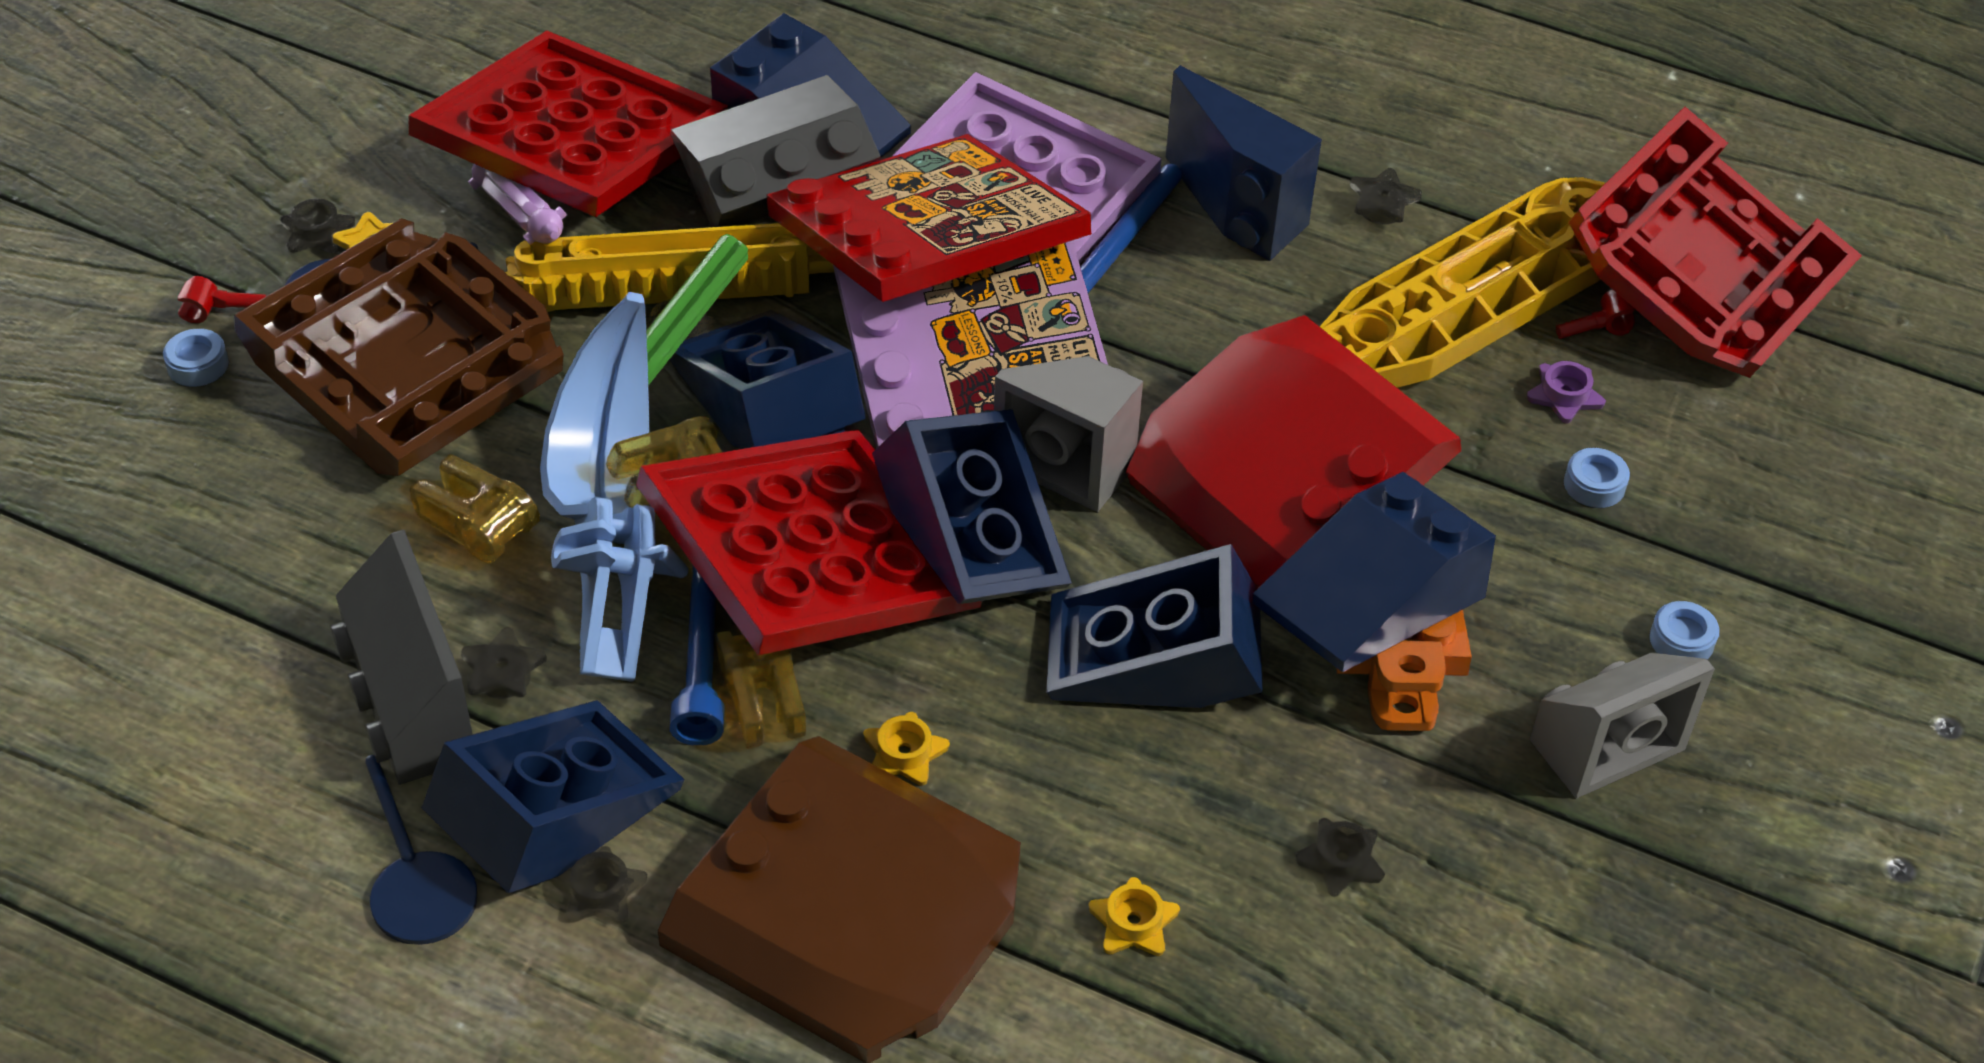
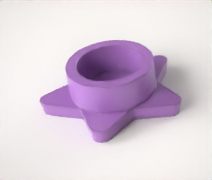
[1527,361,1606,423]

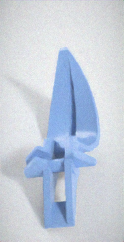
[540,292,689,682]

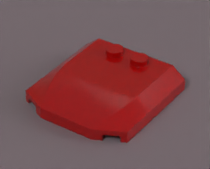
[1569,107,1862,378]
[1126,315,1462,589]

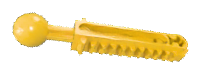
[505,223,834,312]

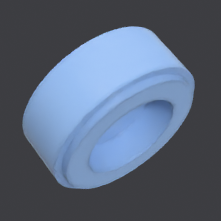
[163,329,229,387]
[1564,448,1630,508]
[1650,601,1719,659]

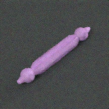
[468,164,567,245]

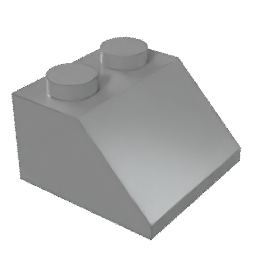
[994,356,1143,513]
[1530,653,1715,799]

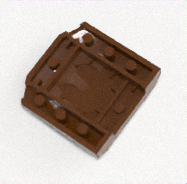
[234,218,564,476]
[658,736,1021,1063]

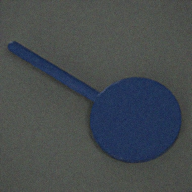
[365,755,478,945]

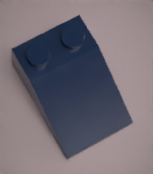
[710,13,911,157]
[1165,65,1322,261]
[669,310,866,449]
[872,409,1072,604]
[1252,472,1496,673]
[1047,544,1262,708]
[421,700,685,893]

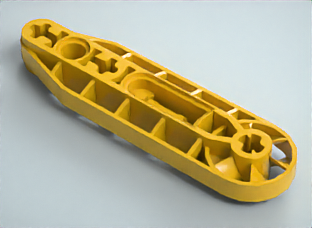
[1320,177,1605,388]

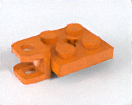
[1336,610,1472,731]

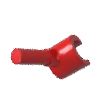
[177,276,267,324]
[1556,289,1635,339]

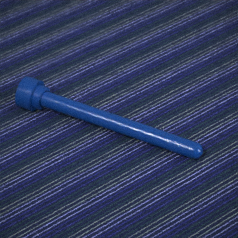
[1080,164,1182,294]
[670,564,725,745]

